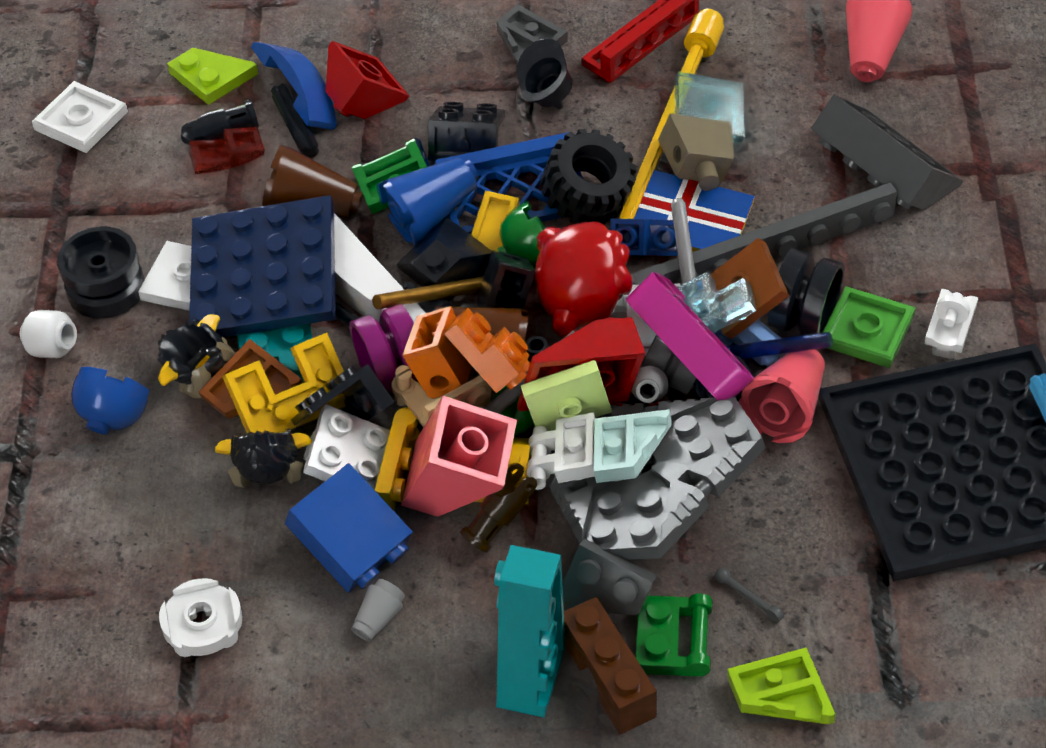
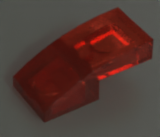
[189,127,265,174]

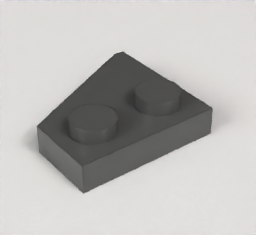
[497,5,568,64]
[563,538,657,615]

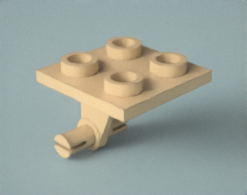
[392,365,492,427]

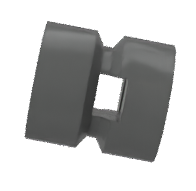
[641,334,696,395]

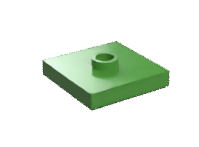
[819,286,916,368]

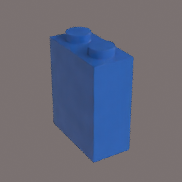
[285,463,413,593]

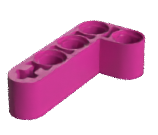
[626,272,754,401]

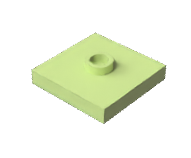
[521,360,612,431]

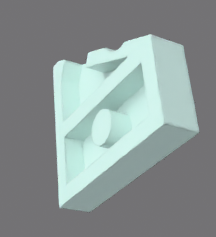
[594,409,672,483]

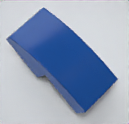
[610,218,678,256]

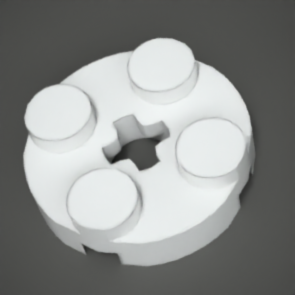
[159,578,243,657]

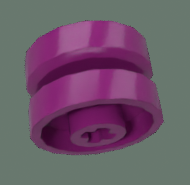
[349,304,419,394]

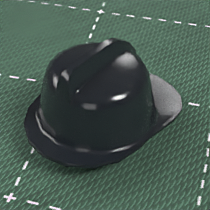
[517,38,573,109]

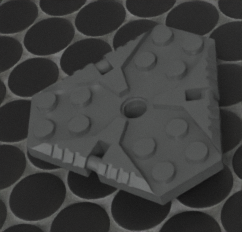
[546,397,765,560]

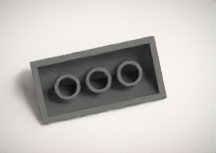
[810,94,963,210]

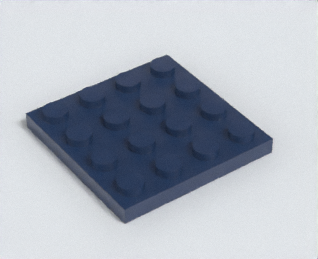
[189,195,336,338]

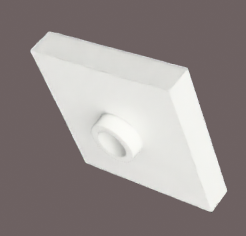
[32,81,128,153]
[138,241,191,311]

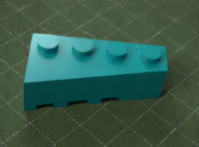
[494,545,566,718]

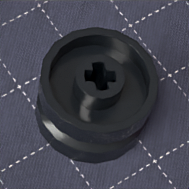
[57,226,145,319]
[768,249,845,341]

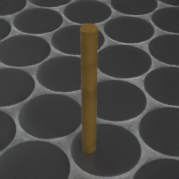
[372,277,483,309]

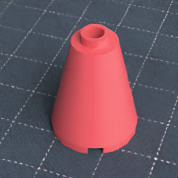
[845,0,913,82]
[739,346,825,443]

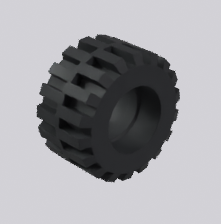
[541,129,637,224]

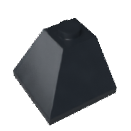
[396,217,492,302]

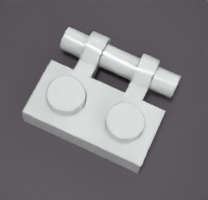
[527,412,595,490]

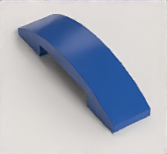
[251,42,337,130]

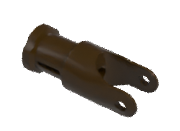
[460,463,537,553]

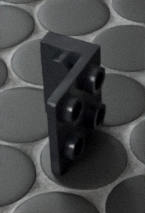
[428,102,505,161]
[291,364,395,426]

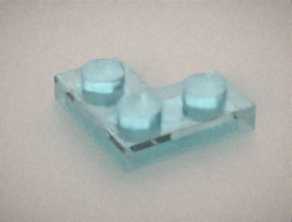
[677,271,756,333]

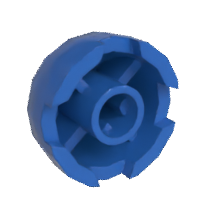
[71,367,150,435]

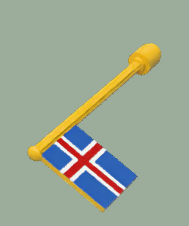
[619,9,755,252]

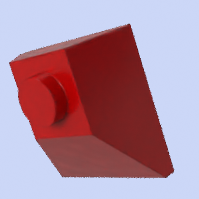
[326,41,410,119]

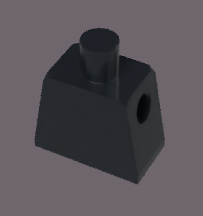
[477,250,536,309]

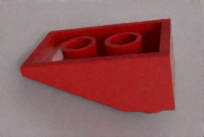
[517,317,645,411]

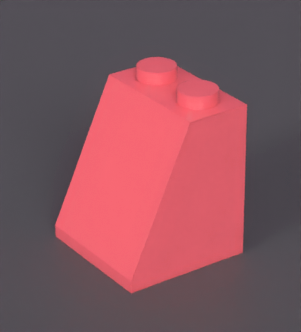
[401,396,517,517]

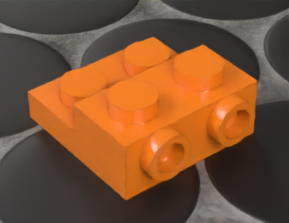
[445,308,530,393]

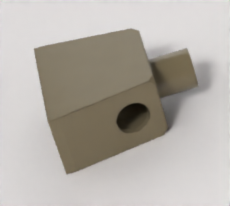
[658,113,734,191]

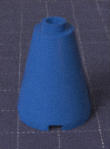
[377,157,479,245]

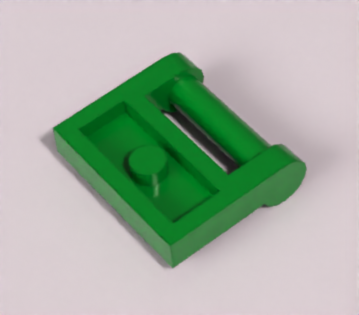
[351,138,427,214]
[636,593,713,677]

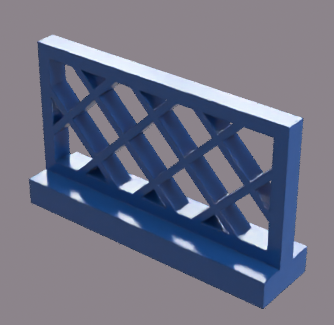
[435,132,583,235]

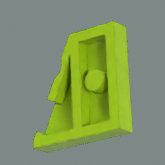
[167,48,259,105]
[727,647,836,725]

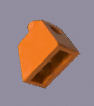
[402,306,472,399]

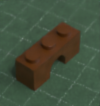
[564,597,657,735]

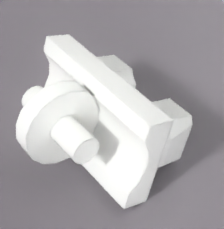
[924,289,978,359]

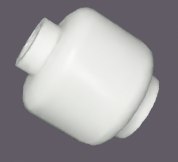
[20,310,77,358]

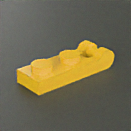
[375,407,419,511]

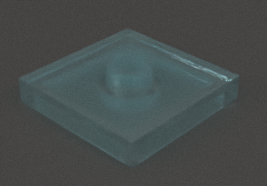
[675,71,745,143]

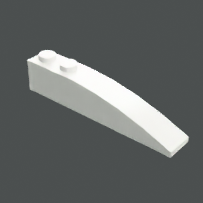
[334,213,425,324]

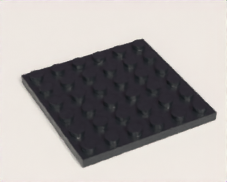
[818,343,1046,582]

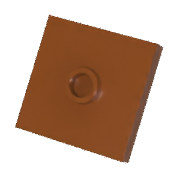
[702,237,789,339]

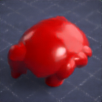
[535,222,632,338]

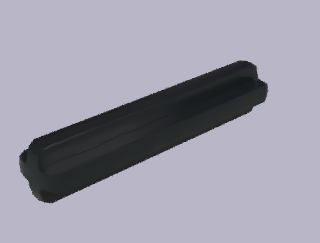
[271,83,319,157]

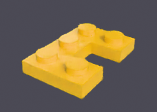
[222,332,346,434]

